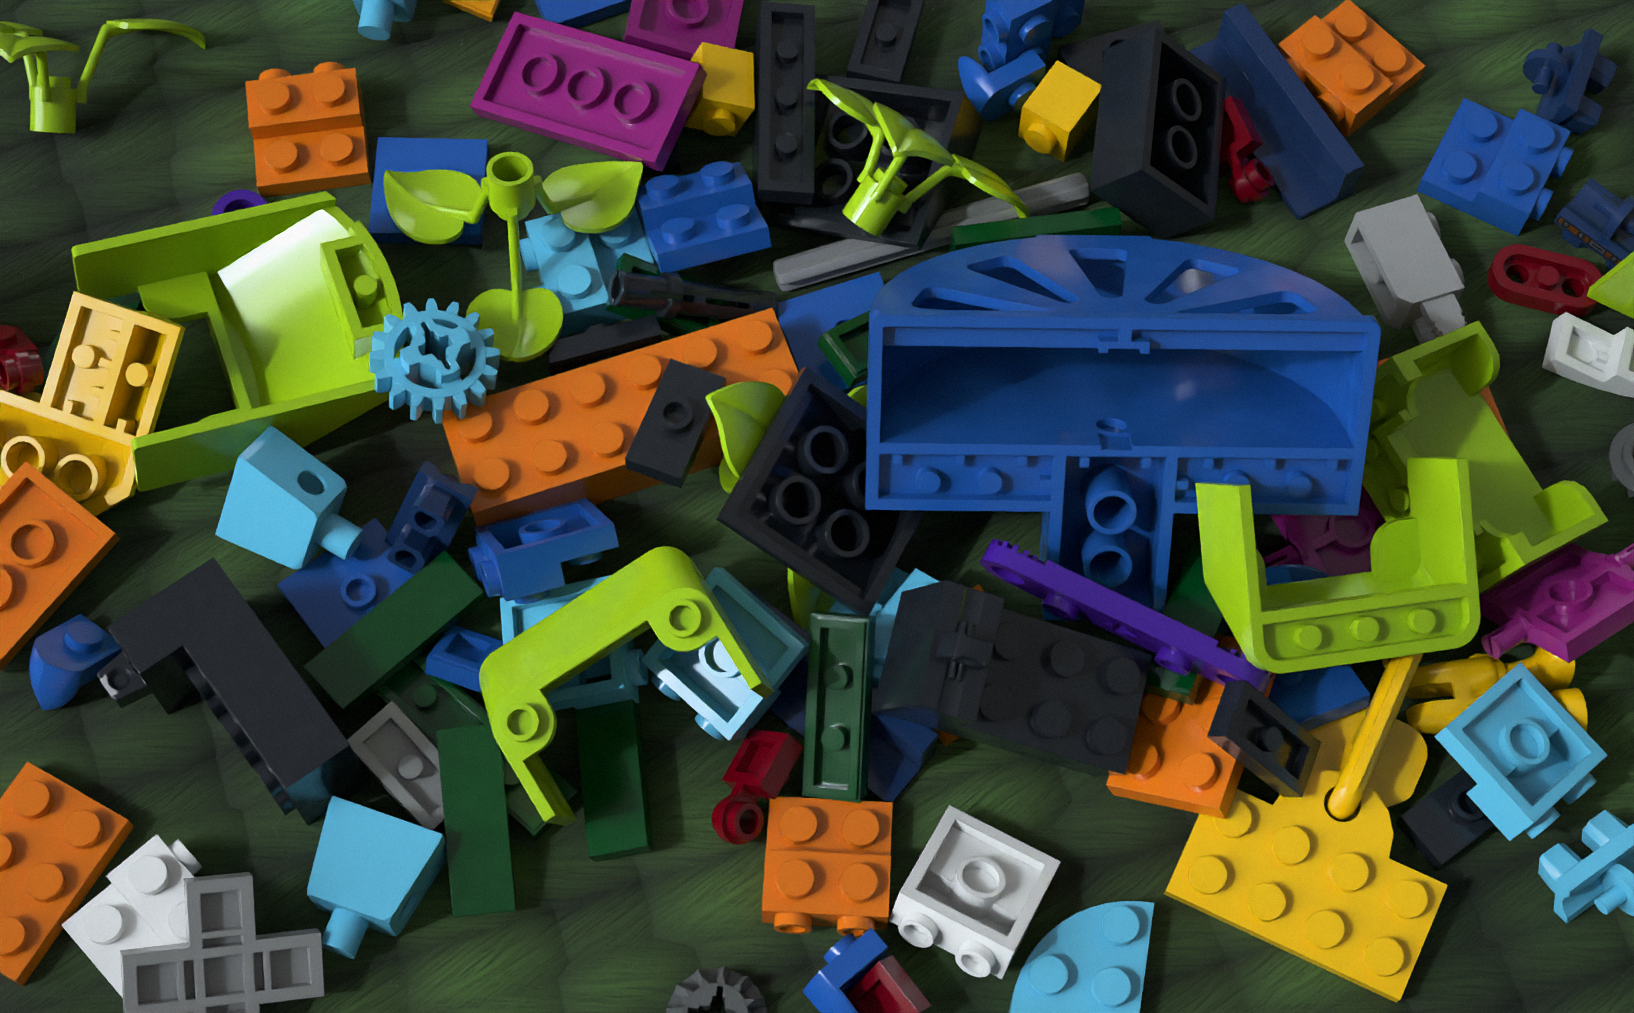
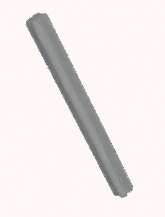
[773,173,1090,291]

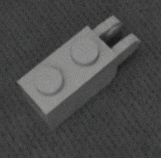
[1344,194,1467,344]

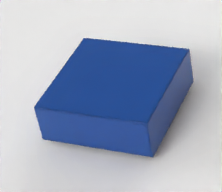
[425,625,503,693]

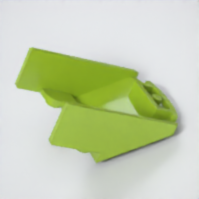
[71,191,404,492]

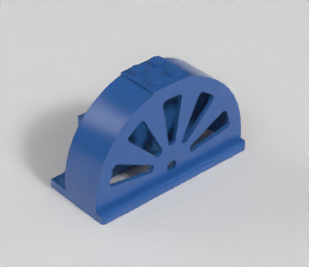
[865,235,1381,620]

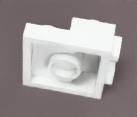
[889,805,1061,979]
[62,834,202,998]

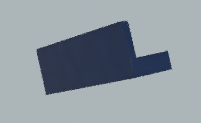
[1189,2,1365,220]
[748,587,938,803]

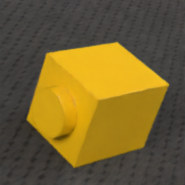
[684,42,755,137]
[1018,60,1101,162]

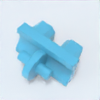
[1538,810,1634,924]

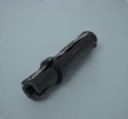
[608,270,779,321]

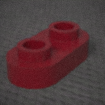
[1487,244,1603,318]

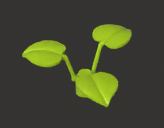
[0,18,206,134]
[806,78,1030,237]
[384,152,643,362]
[705,381,867,632]

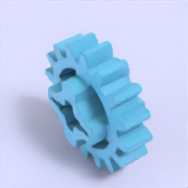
[369,298,500,424]

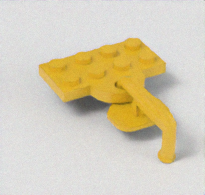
[1164,653,1448,1002]

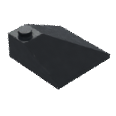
[766,73,983,250]
[716,366,925,616]

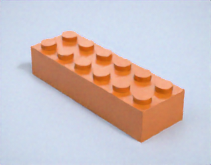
[442,307,799,527]

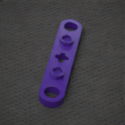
[980,539,1273,695]

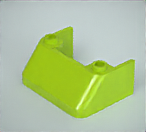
[1195,456,1481,674]
[479,546,775,826]

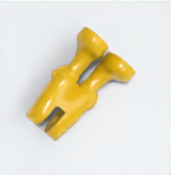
[1405,645,1588,734]

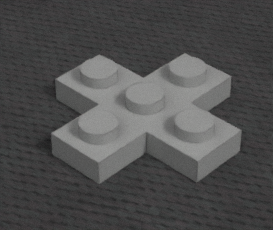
[120,872,324,1013]

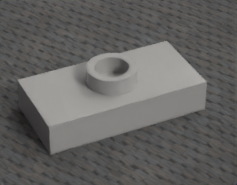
[347,701,444,830]

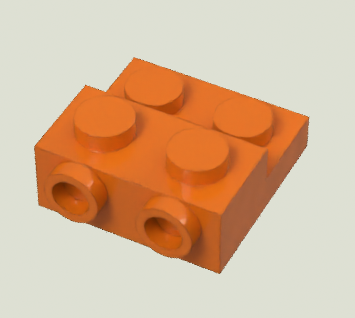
[1277,0,1426,137]
[245,62,371,198]
[762,796,893,937]

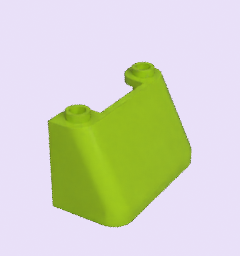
[1362,320,1608,595]

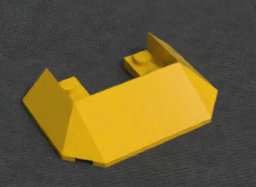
[0,291,185,516]

